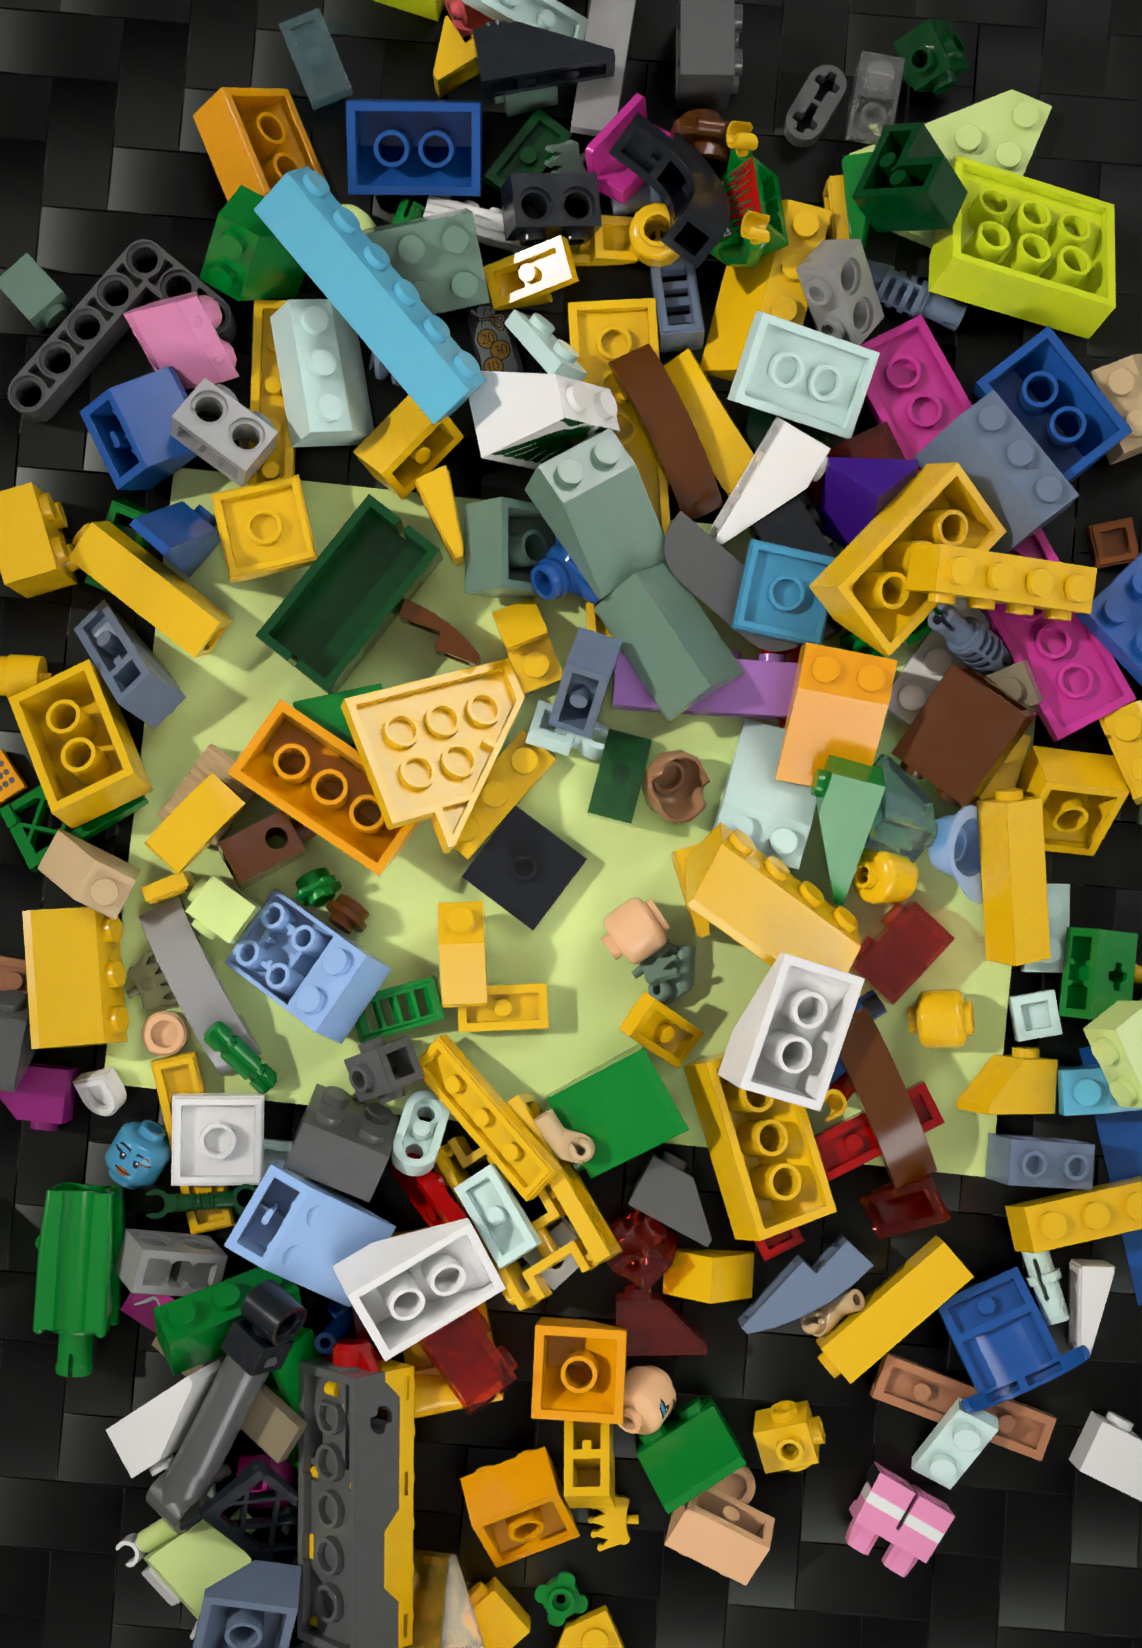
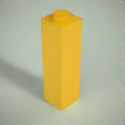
[68,521,234,658]
[977,788,1051,966]
[816,1235,974,1384]

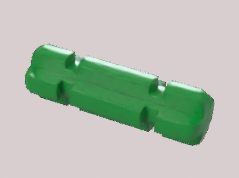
[203,1021,278,1094]

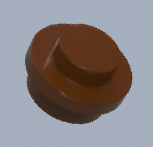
[326,894,369,934]

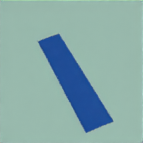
[1079,1046,1142,1306]

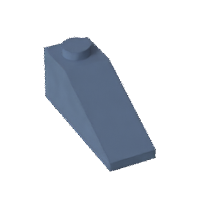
[74,599,186,729]

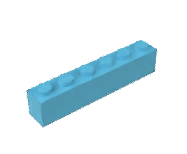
[253,166,487,424]

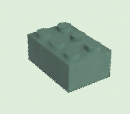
[362,208,490,315]

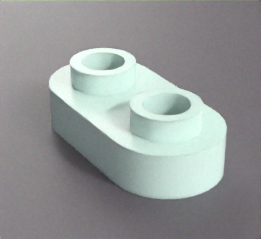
[391,1090,450,1176]

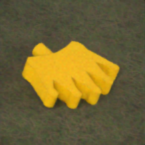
[588,1493,639,1551]

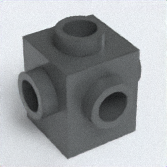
[344,1035,425,1104]

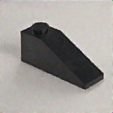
[473,20,615,99]

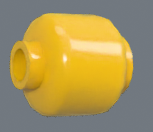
[629,203,680,267]
[852,845,919,904]
[907,989,975,1049]

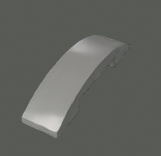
[139,896,262,1075]

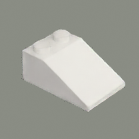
[718,952,865,1111]
[332,1218,506,1361]

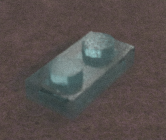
[279,8,353,110]

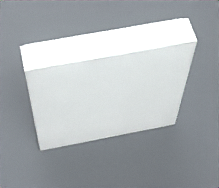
[171,1093,265,1186]

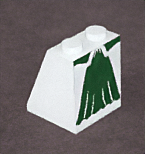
[469,371,620,469]

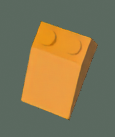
[775,642,898,787]

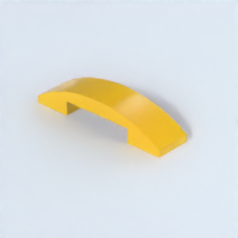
[664,348,755,496]

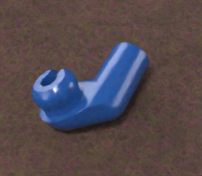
[314,1300,354,1355]

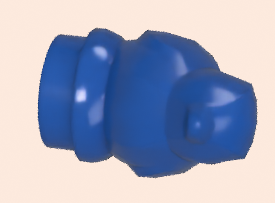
[531,536,600,604]

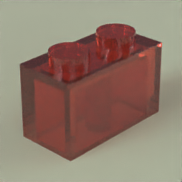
[850,901,955,1005]
[417,1308,518,1417]

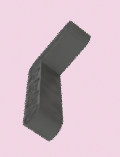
[7,239,238,423]

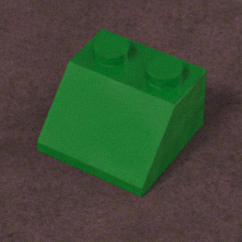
[199,185,306,301]
[635,1396,747,1514]

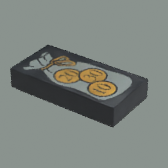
[464,298,524,373]

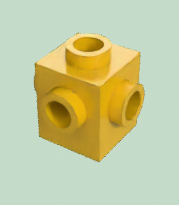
[753,1400,826,1474]

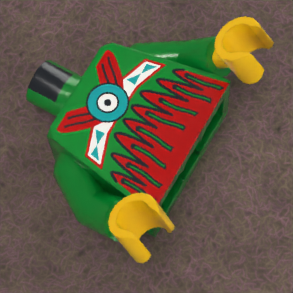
[710,121,789,268]

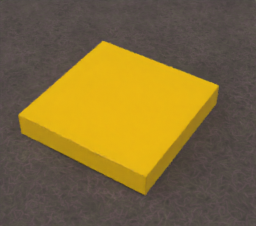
[210,474,318,583]

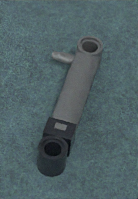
[146,1279,307,1534]

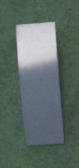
[737,1234,874,1334]

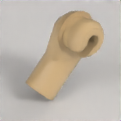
[533,1109,595,1163]
[800,1289,865,1337]

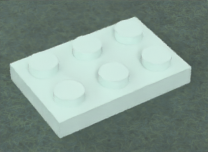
[727,311,880,440]

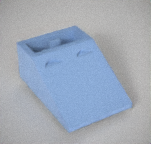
[224,889,392,1044]
[224,1158,396,1307]

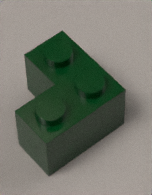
[852,122,968,232]

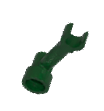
[145,1184,258,1220]

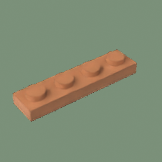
[870,1352,1057,1462]

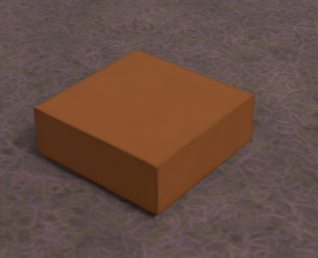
[1085,517,1140,570]

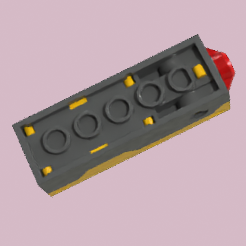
[297,1338,415,1648]

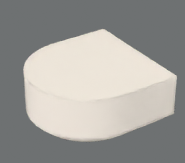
[72,1067,127,1116]

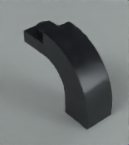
[609,112,730,269]

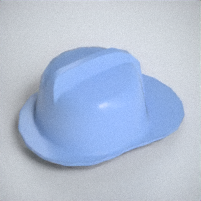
[924,804,983,904]

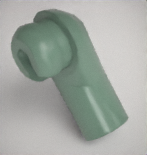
[648,945,696,1005]

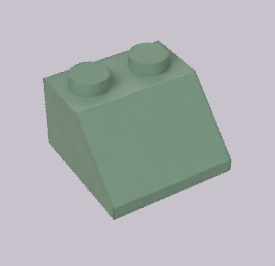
[465,497,566,598]

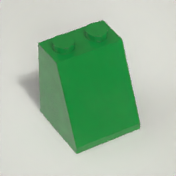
[543,1043,689,1179]

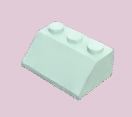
[270,299,374,448]

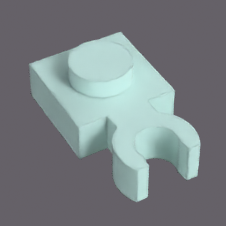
[525,700,609,760]

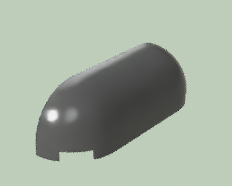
[664,511,799,652]

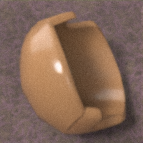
[642,749,710,824]

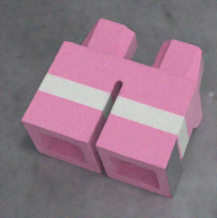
[845,1461,955,1577]

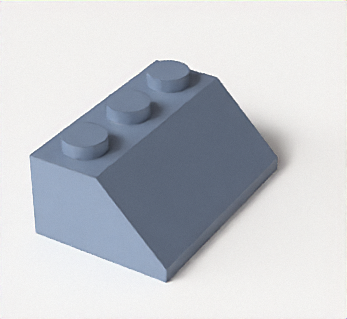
[914,390,1079,554]
[192,1560,301,1648]

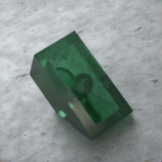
[587,729,652,826]

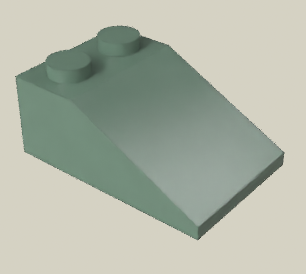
[525,427,666,600]

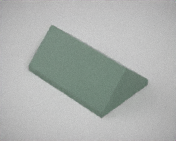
[594,562,744,721]

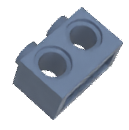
[985,1133,1095,1190]

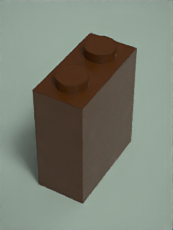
[891,662,1037,806]

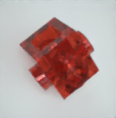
[604,1209,679,1292]

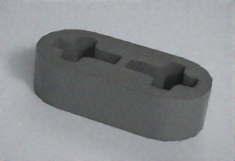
[783,65,847,148]

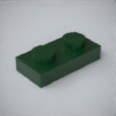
[484,108,573,193]

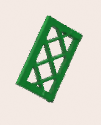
[0,785,149,873]

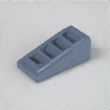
[650,257,705,353]

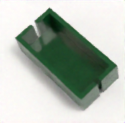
[255,494,443,694]

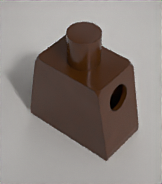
[218,811,317,891]

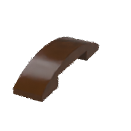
[608,343,724,521]
[839,1007,937,1189]

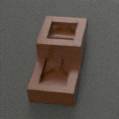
[398,599,481,667]

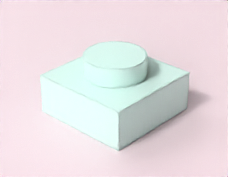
[1008,989,1063,1042]

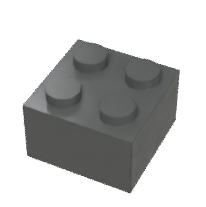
[675,0,743,110]
[284,1083,400,1202]

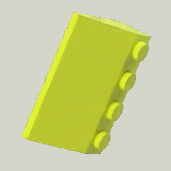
[928,155,1116,339]

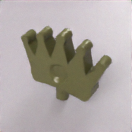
[126,950,178,1009]

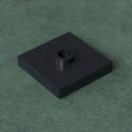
[462,805,587,930]

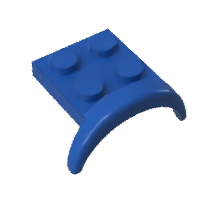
[937,1267,1090,1413]

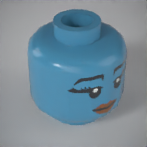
[105,1120,172,1189]

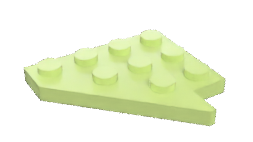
[849,89,1052,248]

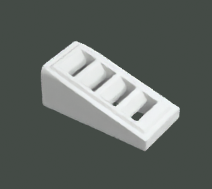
[1067,1259,1115,1358]

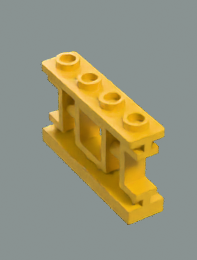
[434,1094,622,1311]

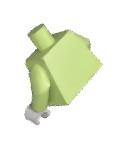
[116,1508,257,1640]

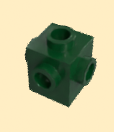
[893,19,970,95]

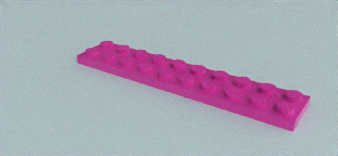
[860,315,1137,743]

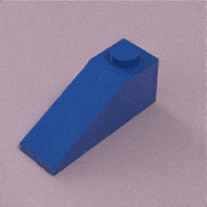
[129,501,221,578]

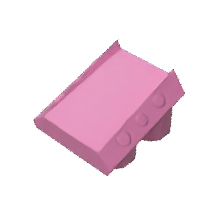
[123,292,239,390]

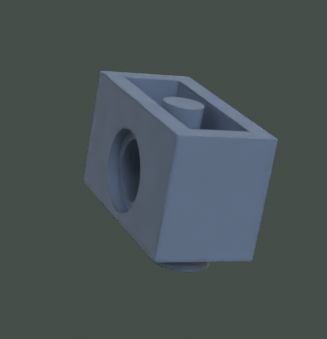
[548,627,623,739]

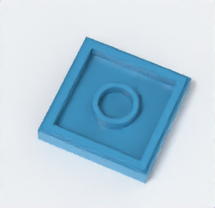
[731,539,835,645]

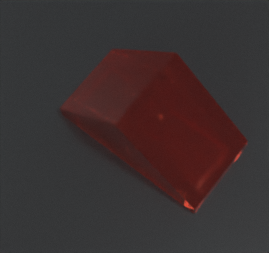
[859,1174,951,1240]

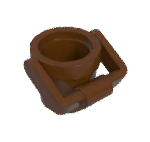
[670,109,731,178]

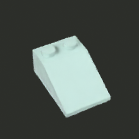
[712,718,816,871]

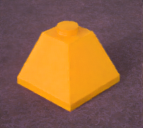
[531,1317,627,1424]

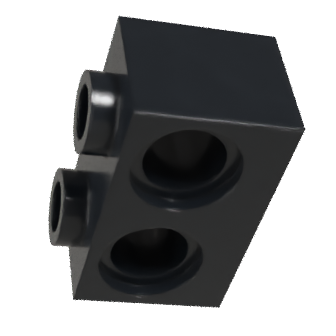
[500,173,602,247]

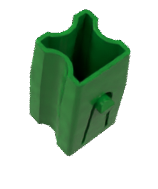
[33,1182,125,1377]

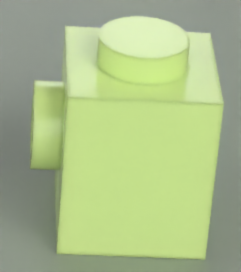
[185,875,262,944]

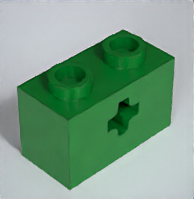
[1059,927,1138,1020]

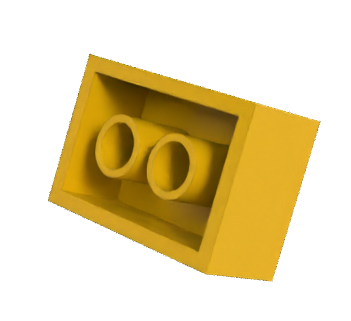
[8,659,153,829]

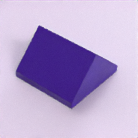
[816,457,919,549]

